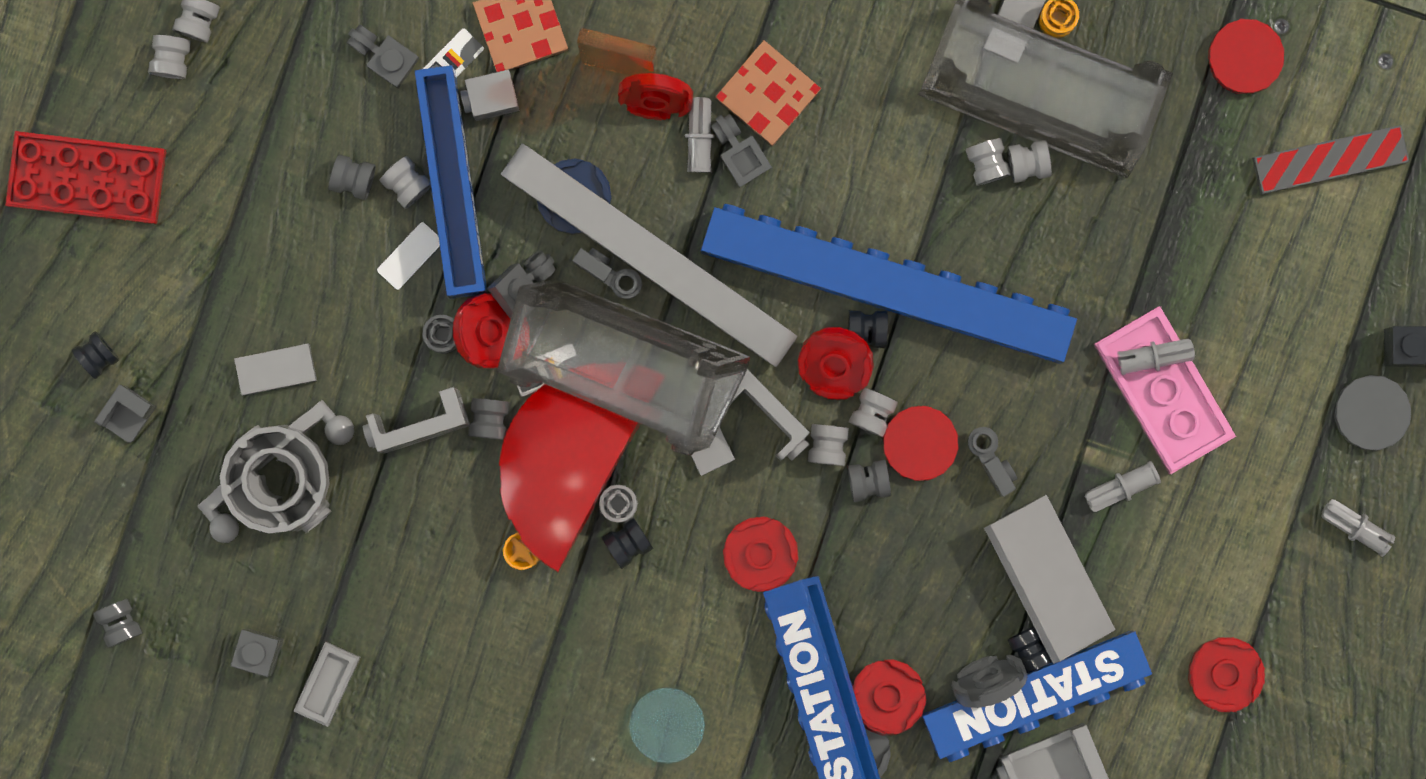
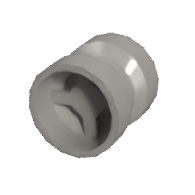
[172,0,220,43]
[148,35,191,79]
[965,138,1012,186]
[1007,140,1052,183]
[379,156,431,209]
[849,388,898,437]
[808,424,849,466]
[599,485,638,523]

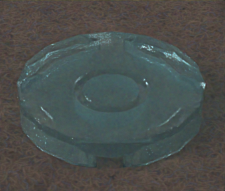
[629,687,705,764]

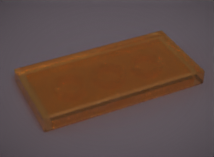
[577,28,658,76]

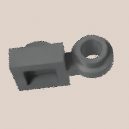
[346,24,420,89]
[711,114,772,188]
[572,248,642,299]
[487,251,555,318]
[968,427,1018,497]

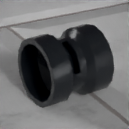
[848,310,888,349]
[601,517,653,569]
[1007,626,1052,673]

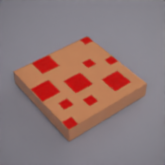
[473,0,569,72]
[715,40,821,147]

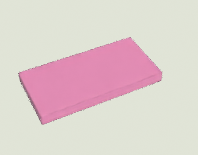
[1093,306,1236,474]

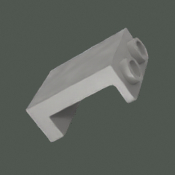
[717,367,810,461]
[362,387,470,454]
[996,723,1109,779]

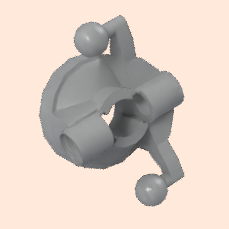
[197,400,354,543]

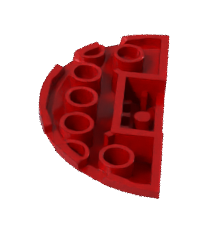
[499,363,666,573]

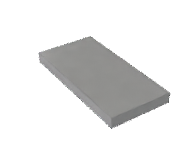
[984,495,1115,664]

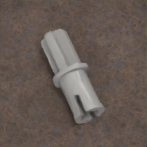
[685,97,715,172]
[1117,339,1195,376]
[1085,461,1161,512]
[1321,499,1395,557]

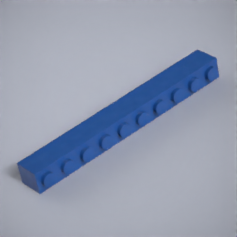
[701,204,1077,364]

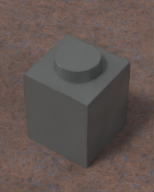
[231,628,284,677]

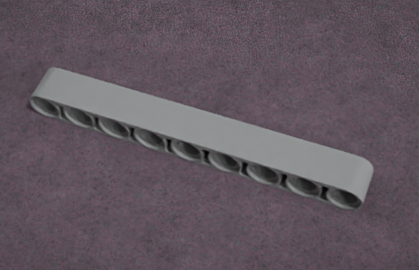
[500,143,798,367]

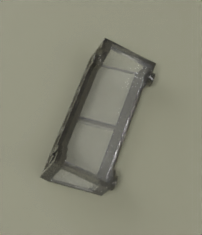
[918,0,1173,178]
[497,279,751,455]

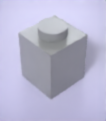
[460,70,520,121]

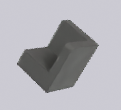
[94,384,157,443]

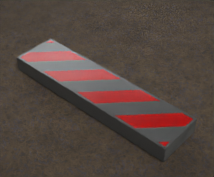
[1252,125,1409,195]

